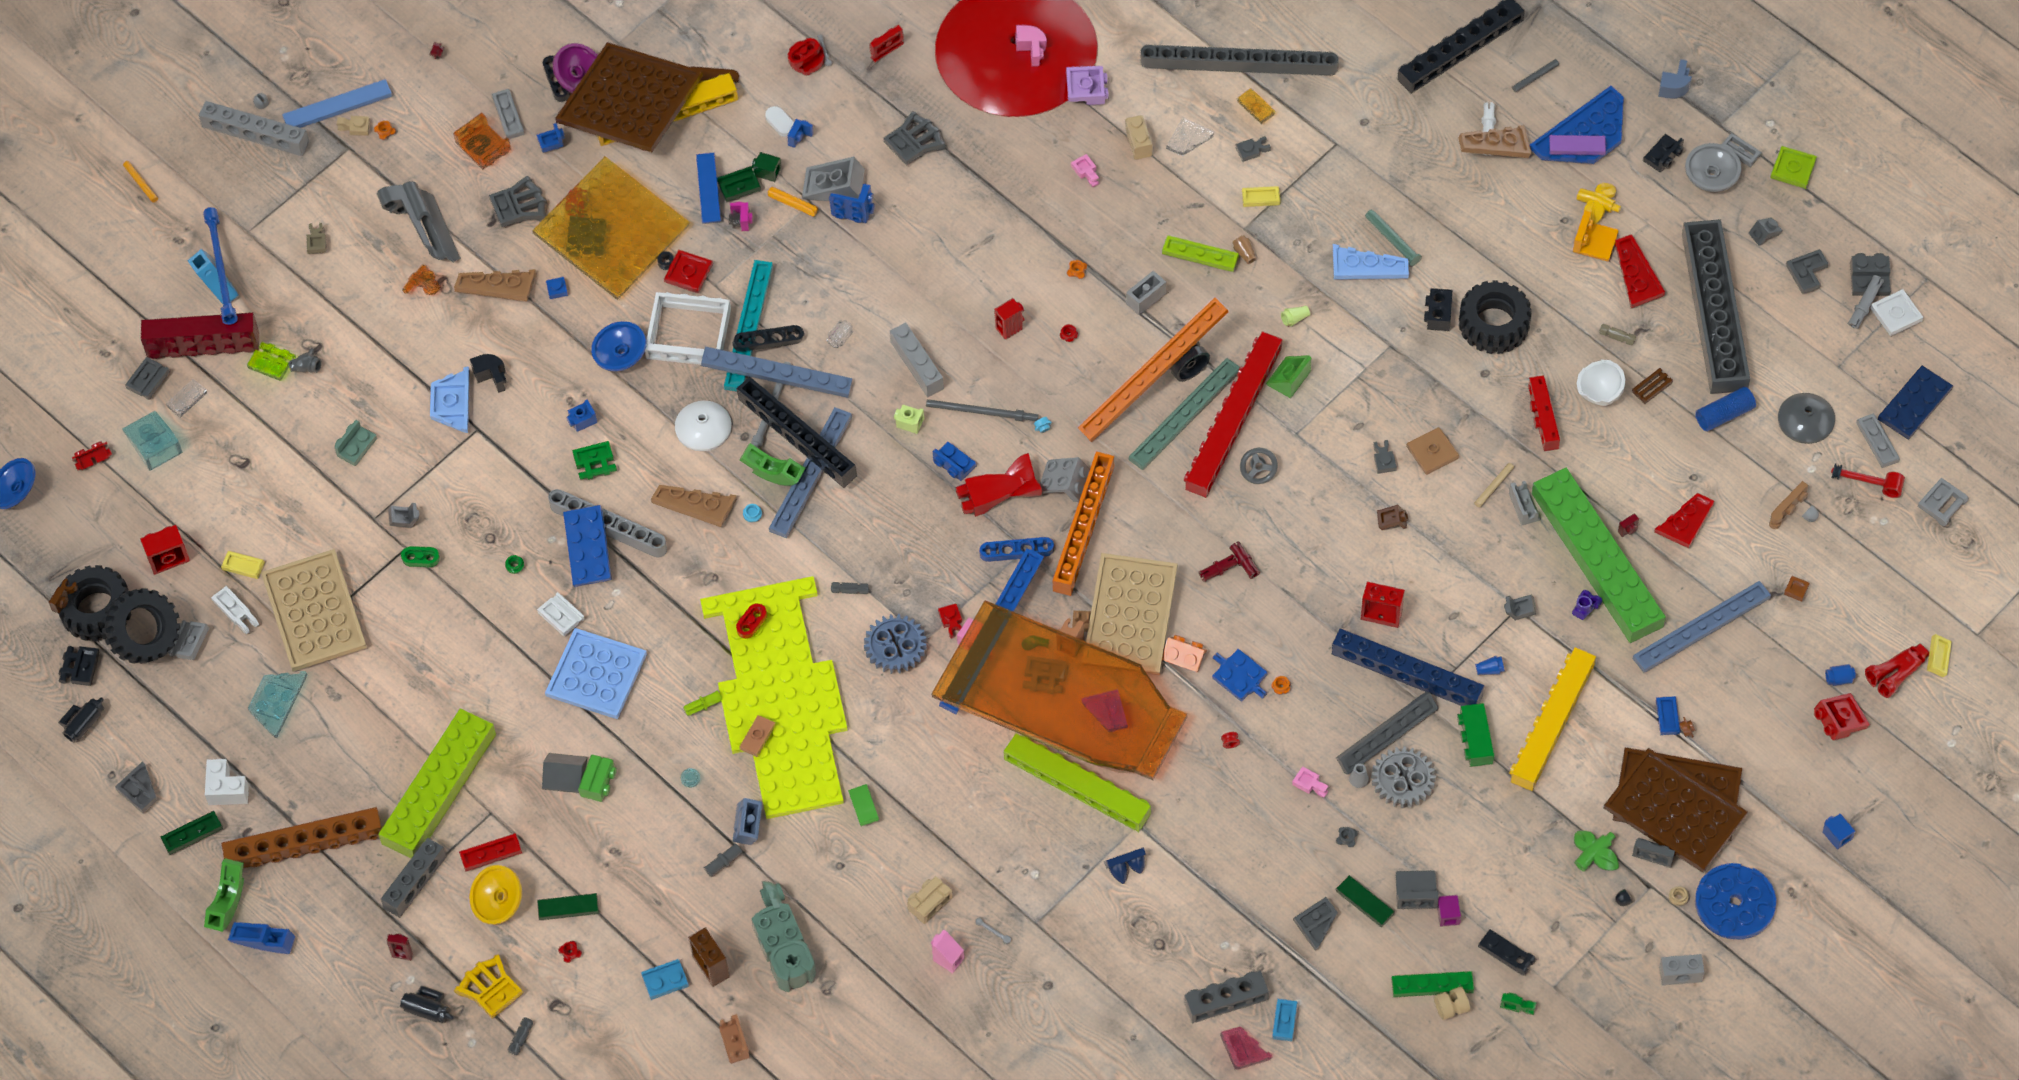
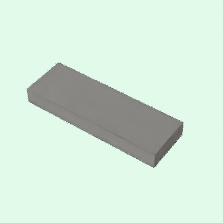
[492,89,525,140]
[1856,413,1900,468]

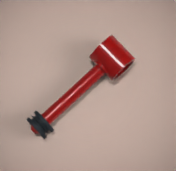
[1831,463,1905,498]

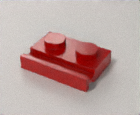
[869,25,904,63]

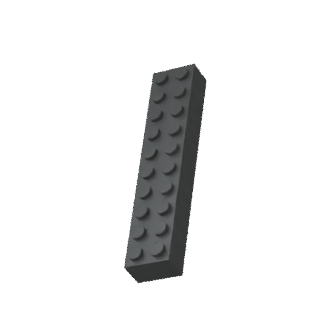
[1682,219,1750,394]

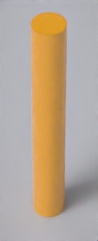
[123,161,158,203]

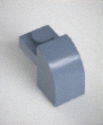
[1658,59,1692,99]

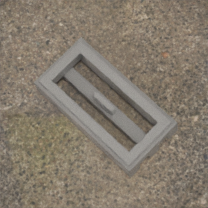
[1721,133,1762,168]

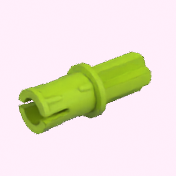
[683,690,722,716]

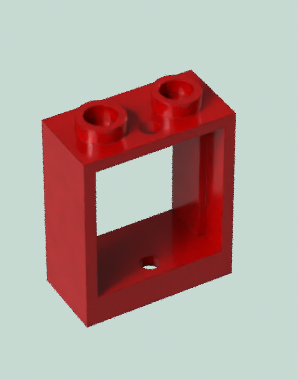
[1361,581,1405,628]

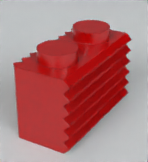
[994,298,1025,340]

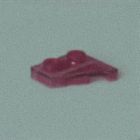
[1081,689,1128,732]
[1220,1026,1272,1070]

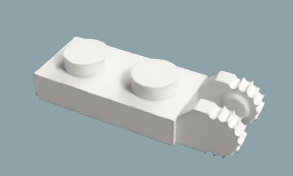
[211,586,259,634]

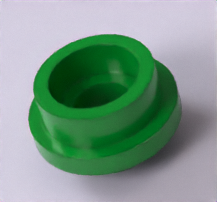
[505,555,524,574]

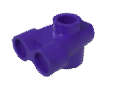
[1572,590,1603,620]

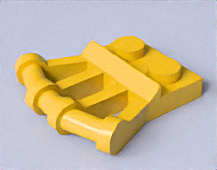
[454,954,523,1019]

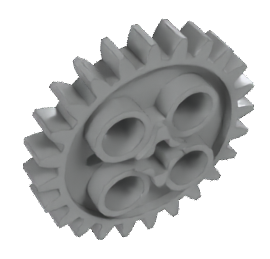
[1371,746,1436,808]

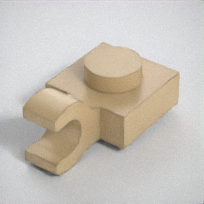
[337,116,370,136]

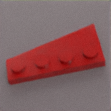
[1615,234,1665,308]

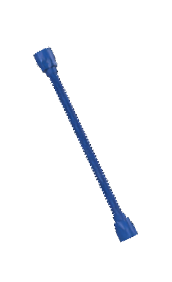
[203,207,237,325]

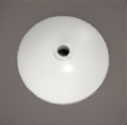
[675,401,732,451]

